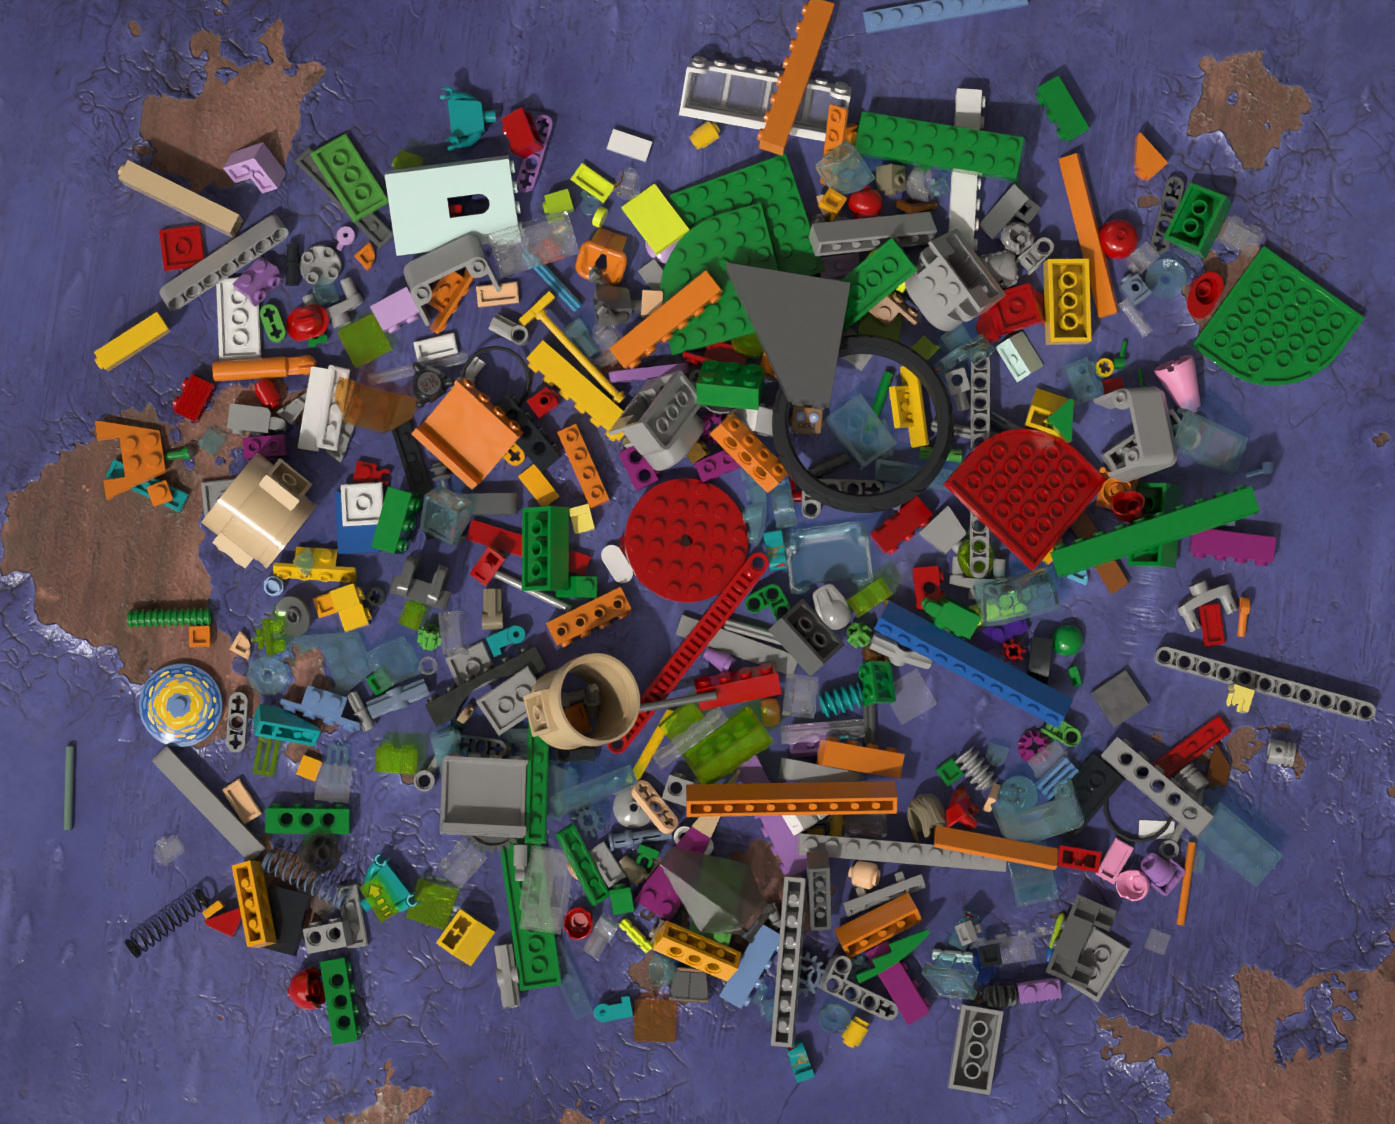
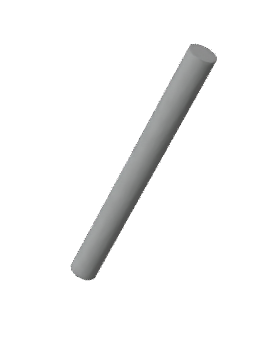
[495,570,573,612]

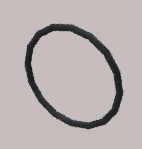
[460,345,531,414]
[1103,772,1175,843]

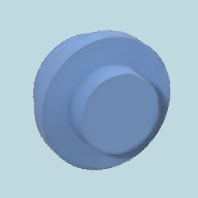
[264,575,284,596]

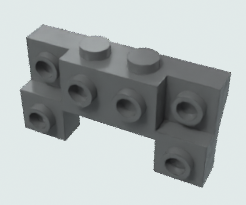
[1046,894,1118,990]

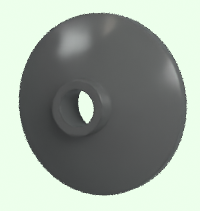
[275,596,310,637]

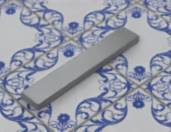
[675,615,798,677]

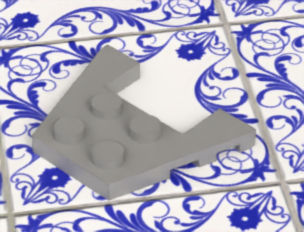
[277,390,363,463]

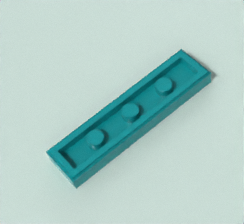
[105,459,189,513]

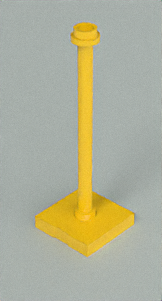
[519,291,626,405]

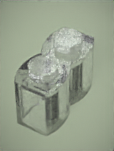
[1215,215,1264,258]

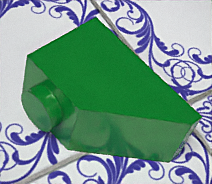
[556,576,598,599]

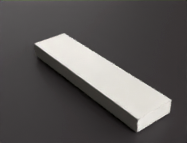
[315,365,350,451]
[298,366,328,452]

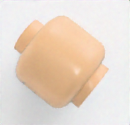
[848,860,881,889]

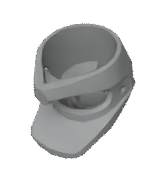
[812,584,851,630]

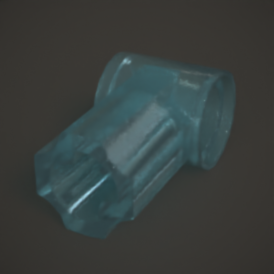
[562,317,600,359]

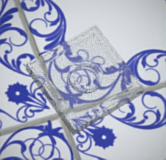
[889,668,937,725]

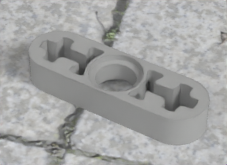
[226,692,249,752]

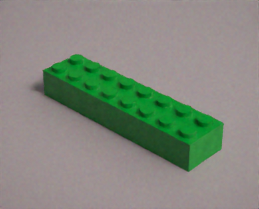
[854,111,1027,183]

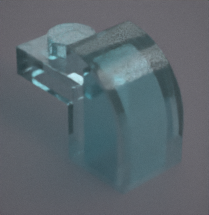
[770,479,797,529]

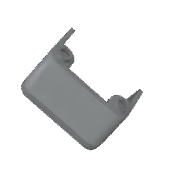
[404,234,502,326]
[1093,387,1177,483]

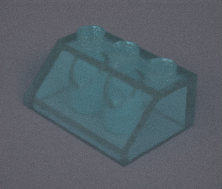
[825,393,897,471]

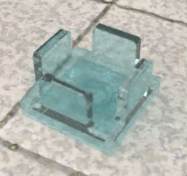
[365,636,421,691]
[921,953,978,1000]

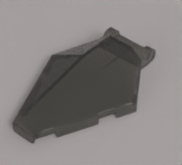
[659,846,776,944]

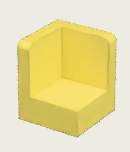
[569,504,595,534]

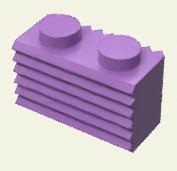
[1016,977,1062,1005]

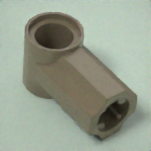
[482,589,503,630]

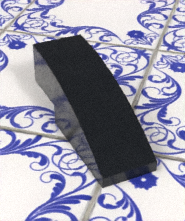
[1026,637,1053,685]

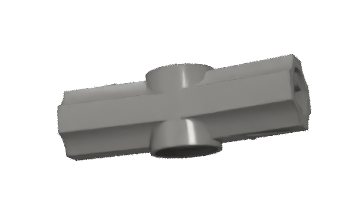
[869,632,932,669]
[494,943,521,1009]

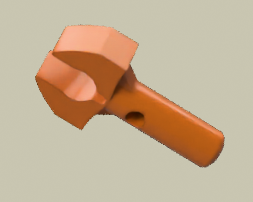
[1237,597,1250,637]

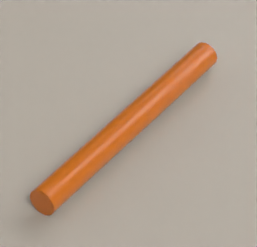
[1176,842,1196,925]

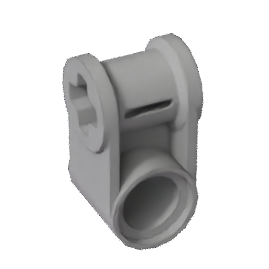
[1015,237,1054,276]

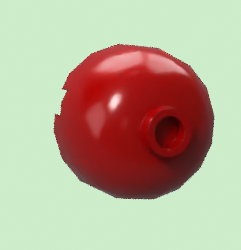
[1099,219,1139,260]
[288,967,326,1010]

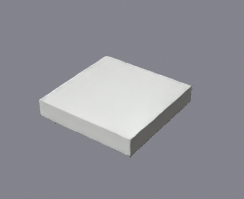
[341,482,384,527]

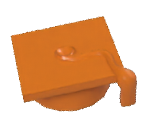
[1095,467,1139,509]

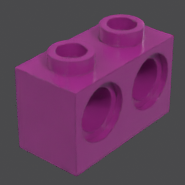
[242,435,288,461]
[618,446,660,492]
[694,450,741,483]

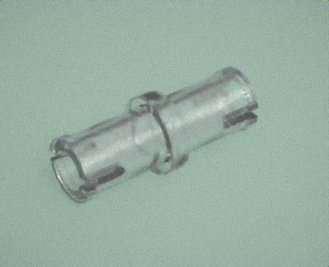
[1118,297,1153,337]

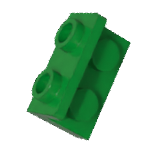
[858,661,896,706]

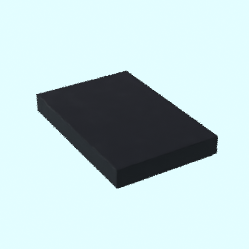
[261,885,311,956]

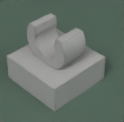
[955,920,983,946]

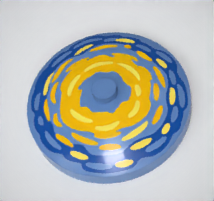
[139,664,223,747]

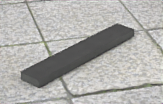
[295,147,394,250]

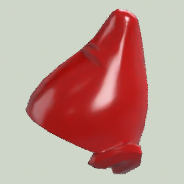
[1110,491,1146,527]

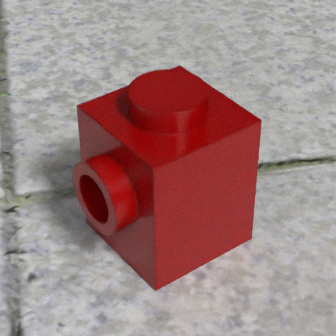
[527,387,560,420]

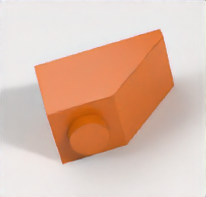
[1133,132,1168,182]

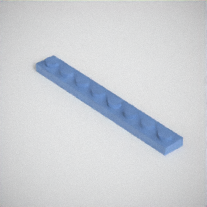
[863,0,1028,34]

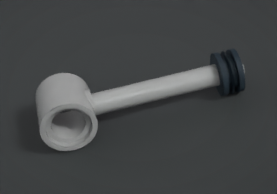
[414,720,465,792]

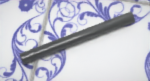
[639,691,718,713]

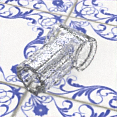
[583,914,620,959]

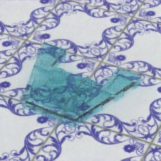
[293,632,374,696]

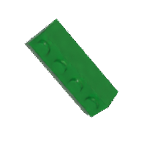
[1128,483,1181,568]
[522,506,569,591]

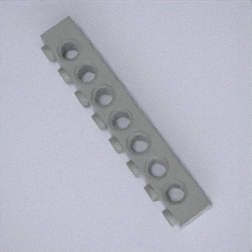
[771,877,807,1047]

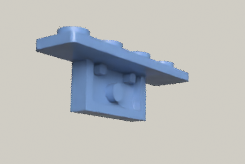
[280,685,361,732]

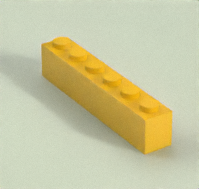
[526,340,626,442]

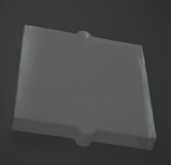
[1027,740,1072,787]
[314,763,353,804]

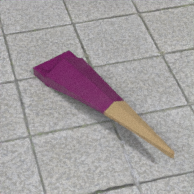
[634,770,740,922]

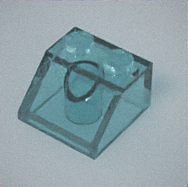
[814,140,875,195]
[420,485,473,546]

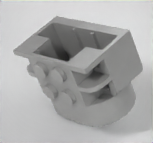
[905,228,1006,331]
[608,370,705,471]

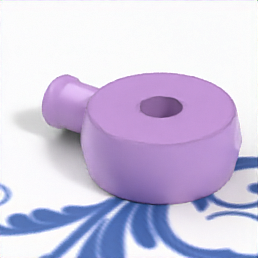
[335,226,356,251]

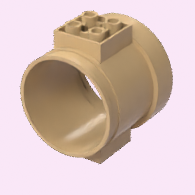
[201,452,317,569]
[523,653,640,750]

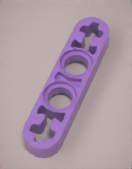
[516,115,553,193]
[608,363,690,384]

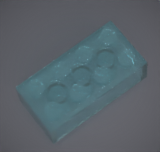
[1189,801,1284,887]

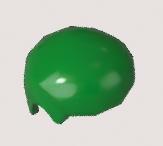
[1050,625,1084,656]

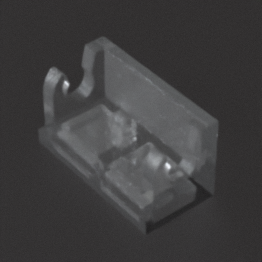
[438,610,469,657]

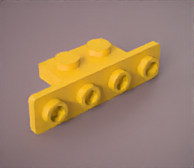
[889,366,929,448]
[273,547,357,583]

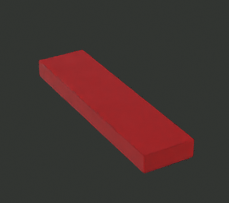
[1152,715,1231,778]

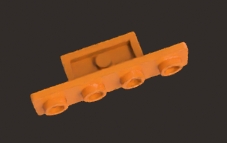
[820,104,858,188]
[427,269,476,334]

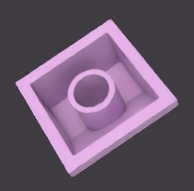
[370,287,420,334]

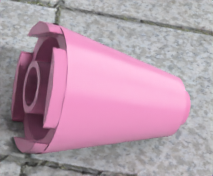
[1154,355,1201,415]

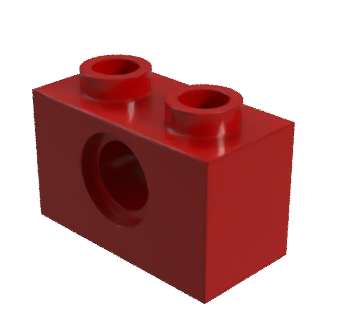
[912,566,945,610]

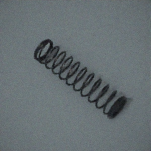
[124,888,210,958]

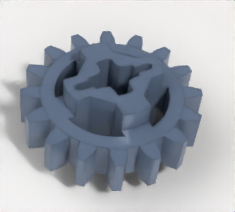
[799,952,825,997]

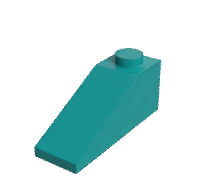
[253,704,321,746]

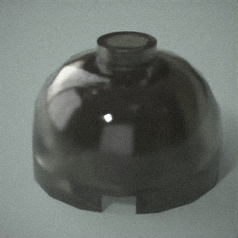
[298,831,341,874]

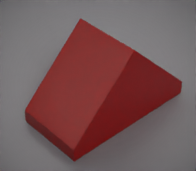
[204,908,242,937]

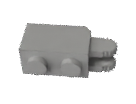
[227,403,288,437]

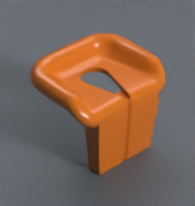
[575,228,627,286]

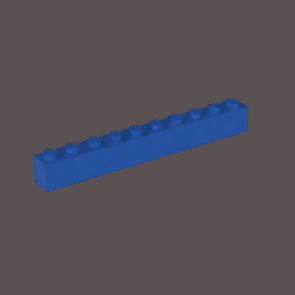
[874,601,1073,728]

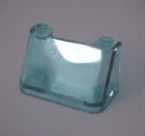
[783,522,873,594]
[990,778,1085,843]

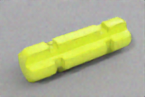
[619,918,653,953]

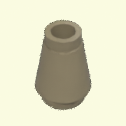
[618,855,649,886]

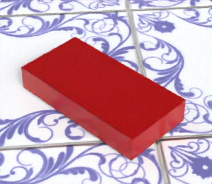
[1198,603,1225,647]

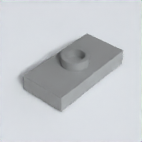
[589,841,626,887]

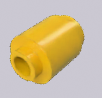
[689,121,720,150]
[841,1016,870,1048]

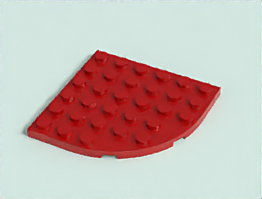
[943,429,1107,570]

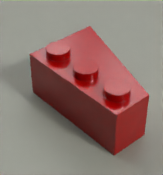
[868,496,933,556]

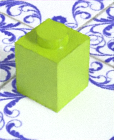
[542,189,574,218]

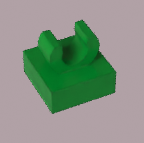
[637,844,660,868]

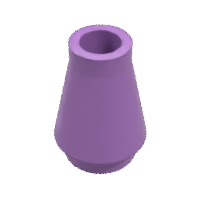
[703,647,736,672]

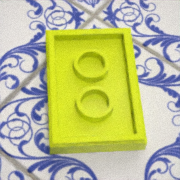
[621,184,690,256]

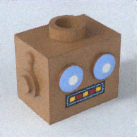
[789,404,824,435]

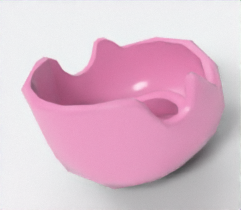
[1116,869,1150,901]

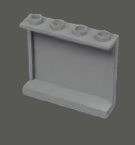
[439,753,528,838]

